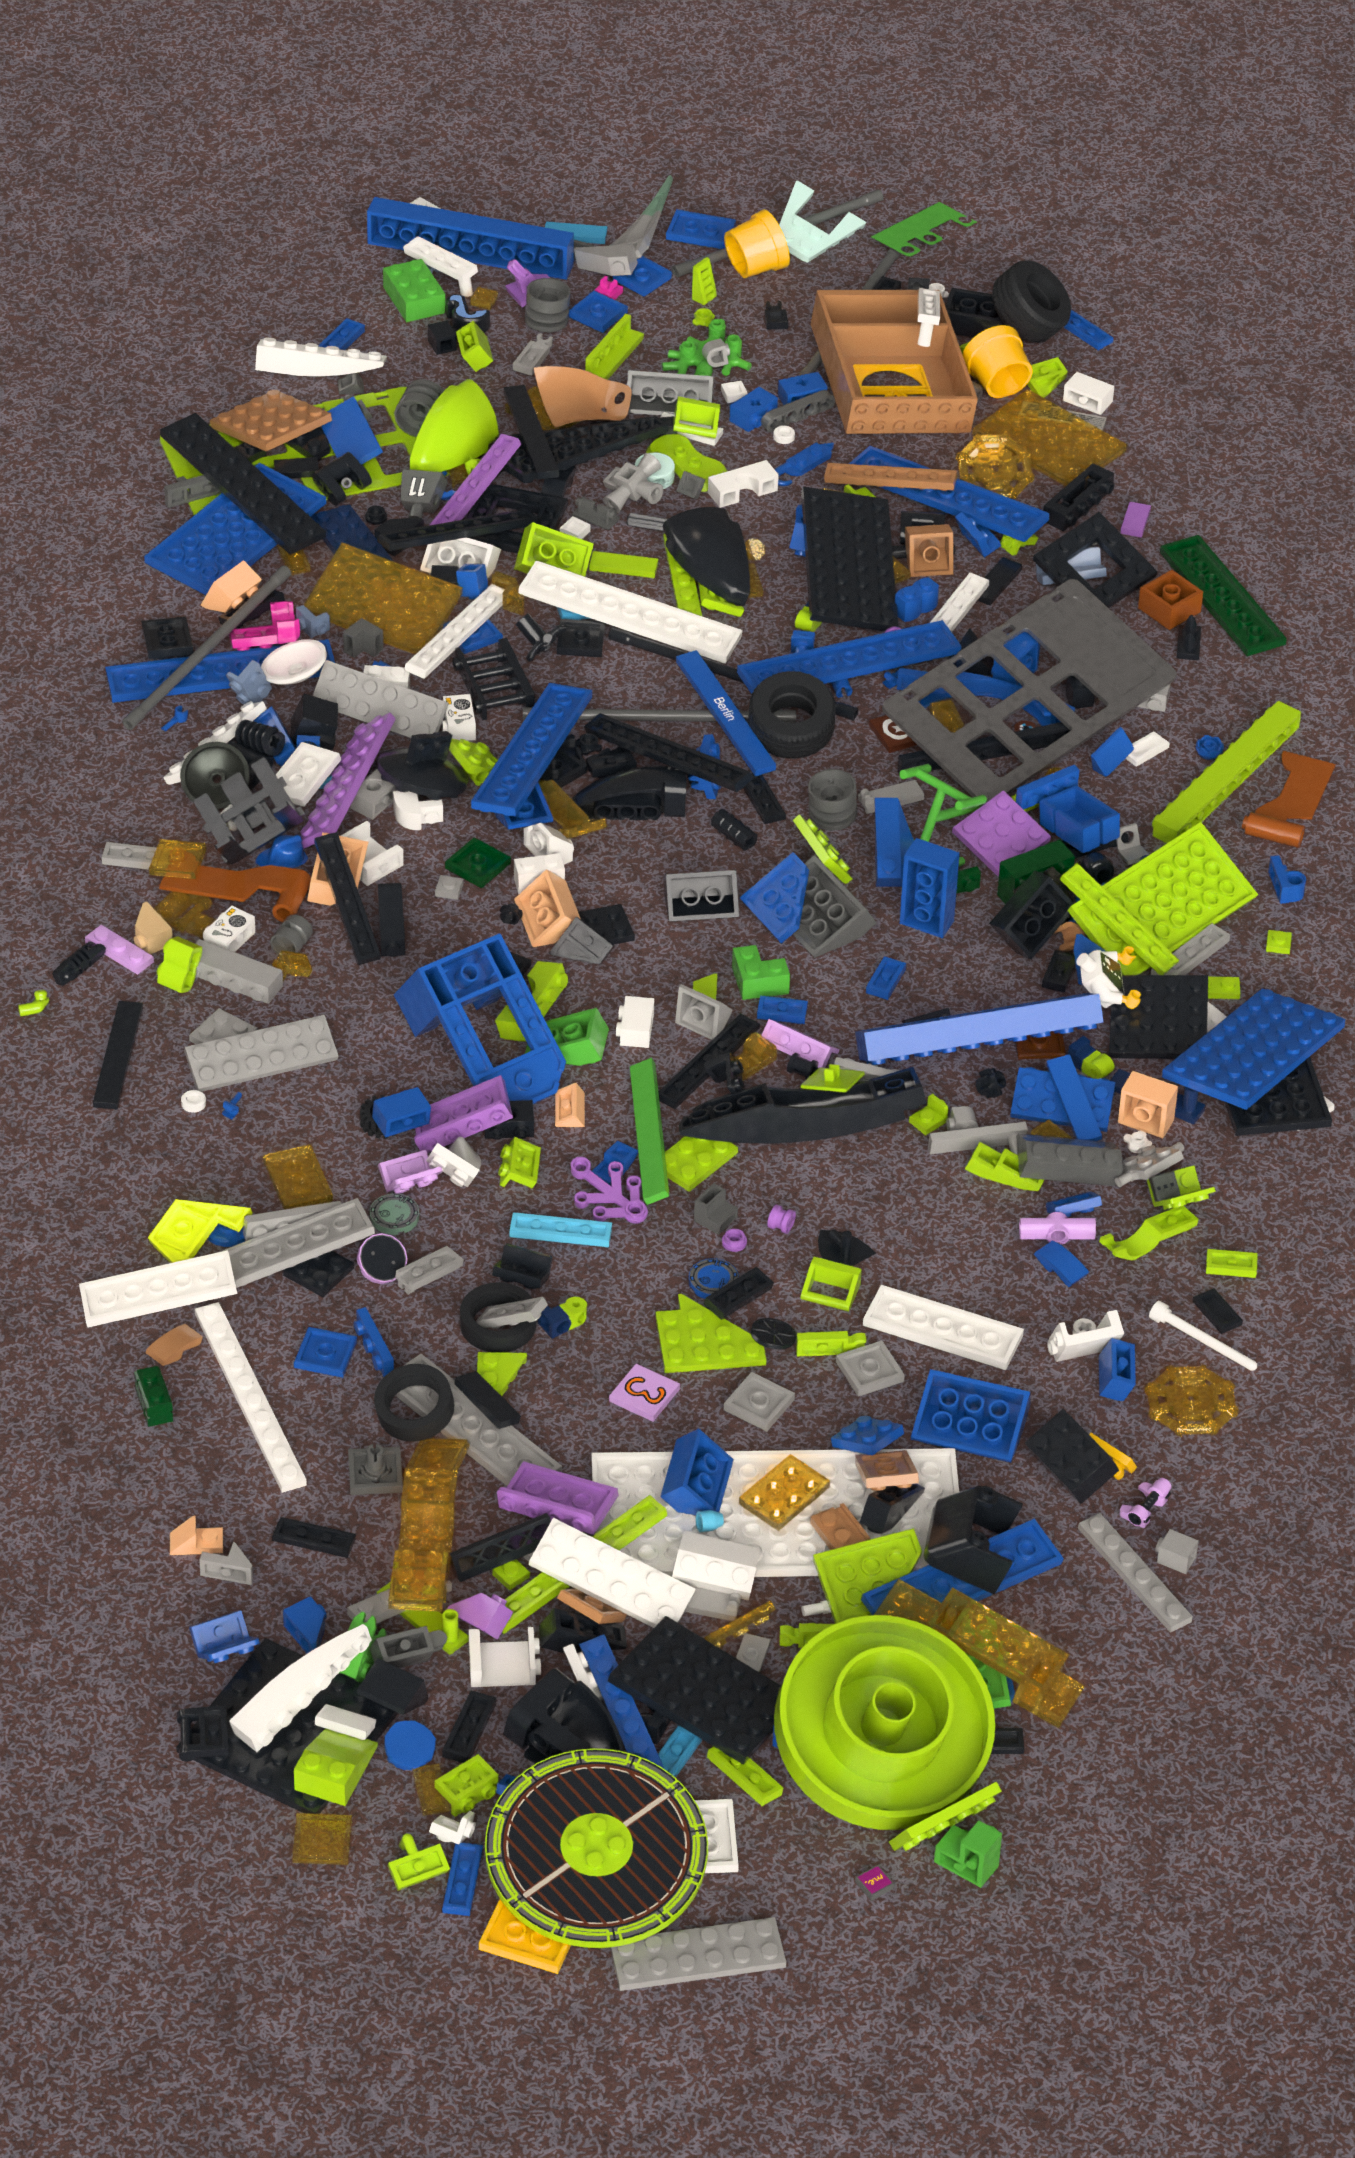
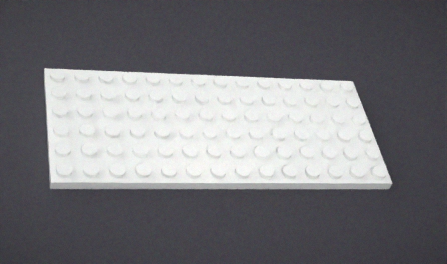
[591,1448,959,1577]

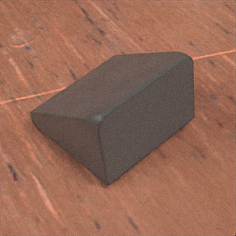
[337,373,364,395]

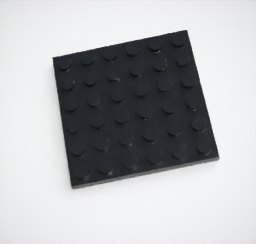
[176,1638,398,1819]

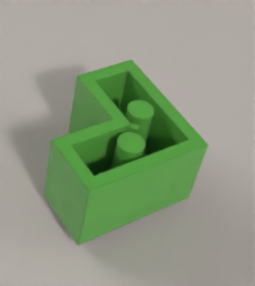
[732,945,790,1000]
[934,1820,1002,1888]

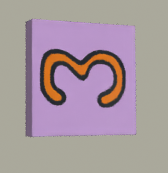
[609,1364,680,1422]

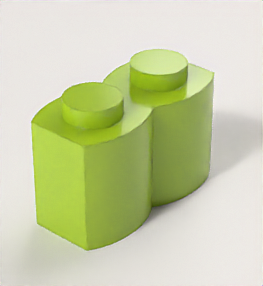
[157,937,202,993]

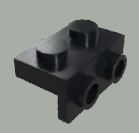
[492,1243,552,1289]

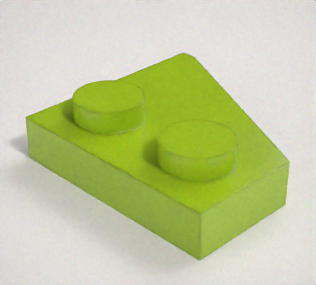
[1027,357,1068,401]
[699,583,744,617]
[477,1352,527,1396]

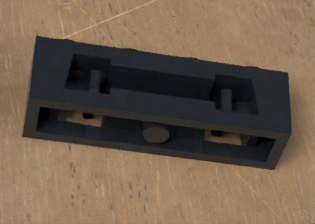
[1043,463,1115,532]

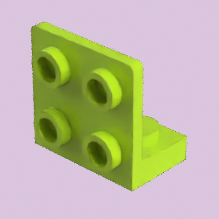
[1147,1165,1216,1210]

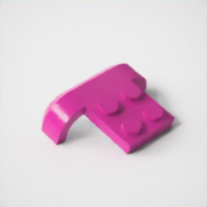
[229,601,300,651]

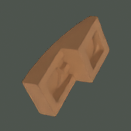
[146,1324,203,1366]

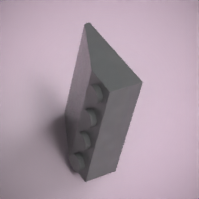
[792,855,877,958]

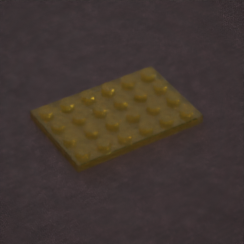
[972,389,1127,487]
[304,542,463,654]

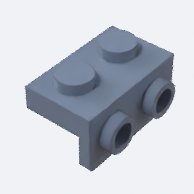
[226,660,272,705]

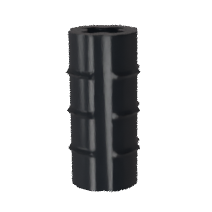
[711,809,757,851]

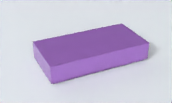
[1121,502,1151,538]

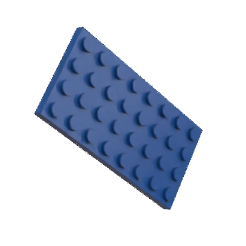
[144,463,326,595]
[1162,988,1345,1110]

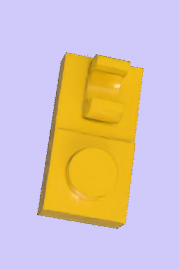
[1089,1433,1137,1480]

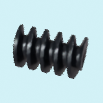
[235,720,285,756]

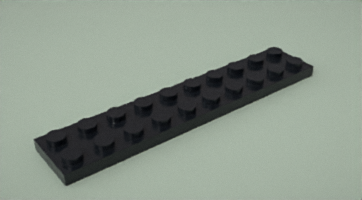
[160,413,326,555]

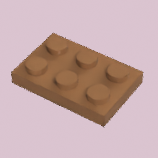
[855,1450,919,1491]

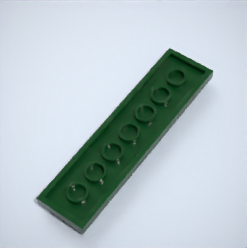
[1160,535,1287,657]

